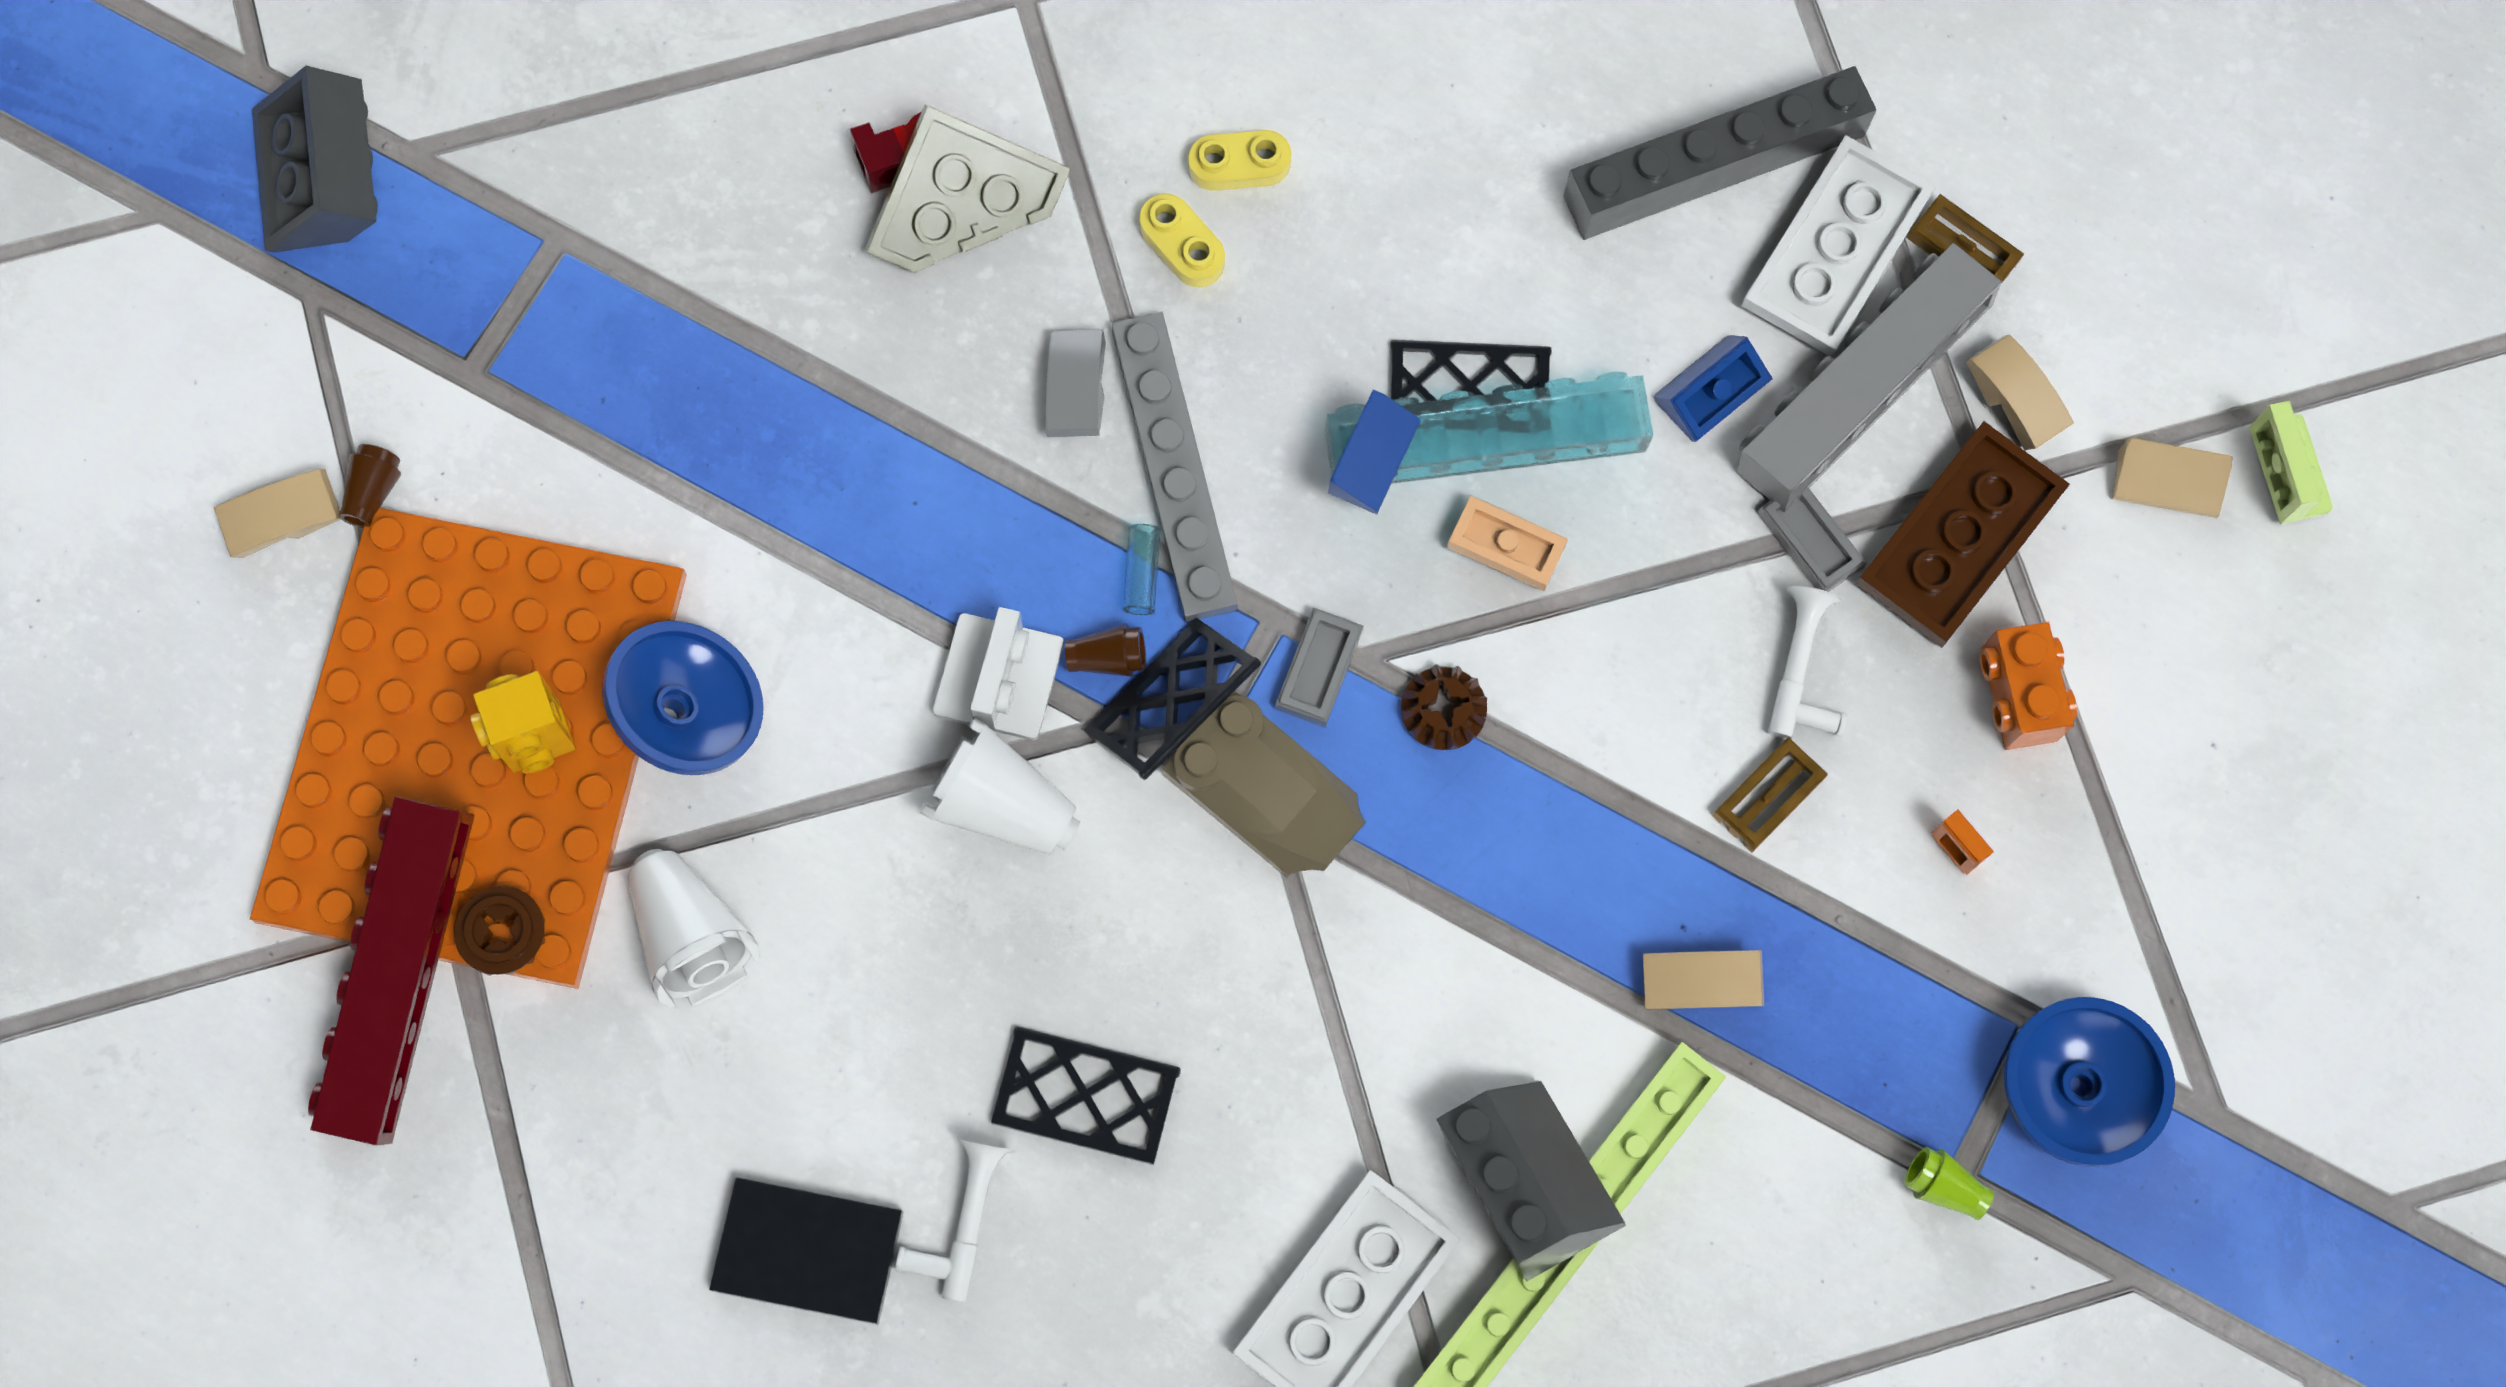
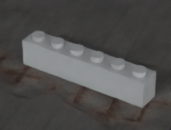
[1737,243,2002,513]

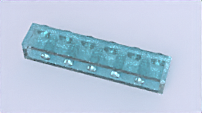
[1325,372,1653,484]

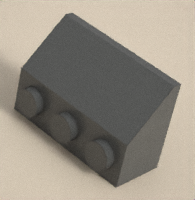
[252,66,378,253]
[1436,1081,1626,1281]

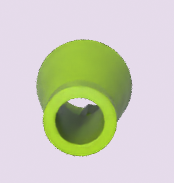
[1905,1147,1994,1220]

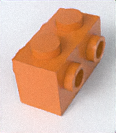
[1980,622,2077,750]

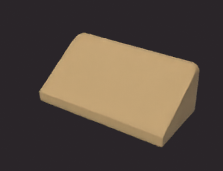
[2112,438,2233,518]

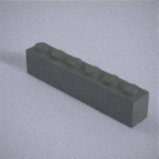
[1563,66,1877,240]

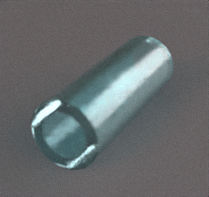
[1123,524,1161,615]

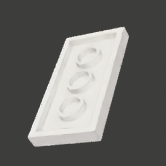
[1741,135,1936,357]
[1232,1170,1461,1387]

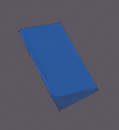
[1653,335,1773,442]
[1328,389,1421,515]

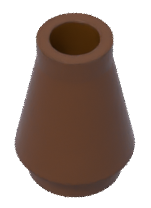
[339,444,401,528]
[1065,623,1146,677]

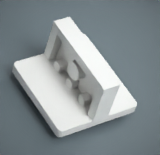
[933,607,1064,741]

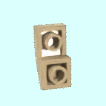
[1966,335,2074,450]
[213,468,341,558]
[1643,950,1764,1009]

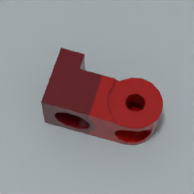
[850,112,921,193]

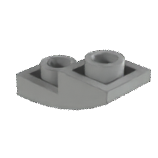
[1045,329,1106,437]

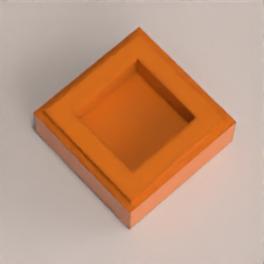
[1932,809,1994,875]

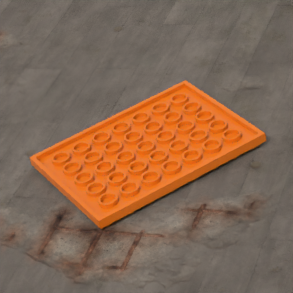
[250,508,687,989]

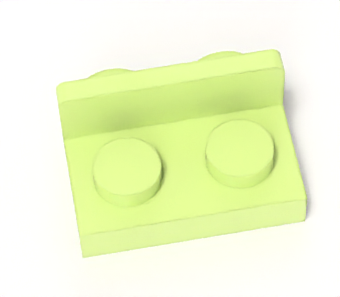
[2249,401,2333,524]

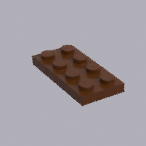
[1856,421,2070,648]

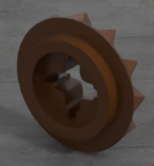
[1401,664,1487,750]
[454,886,545,976]

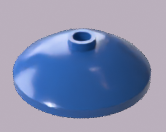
[602,621,764,775]
[2004,997,2175,1167]

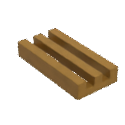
[1907,194,2024,284]
[1712,737,1828,853]

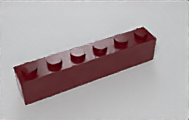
[308,796,475,1146]

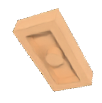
[1447,495,1568,591]

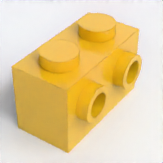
[471,670,577,774]

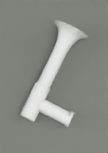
[1768,586,1847,739]
[896,1139,1015,1302]

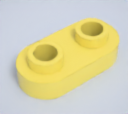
[1188,130,1292,191]
[1140,194,1225,287]

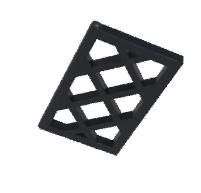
[1390,340,1552,437]
[1084,618,1261,780]
[991,1026,1181,1165]

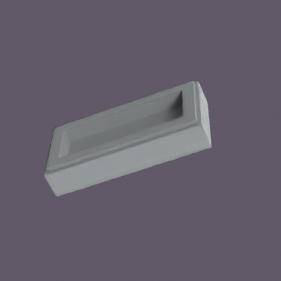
[1758,488,1867,592]
[1275,607,1364,728]

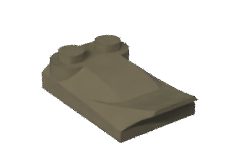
[1162,691,1366,878]

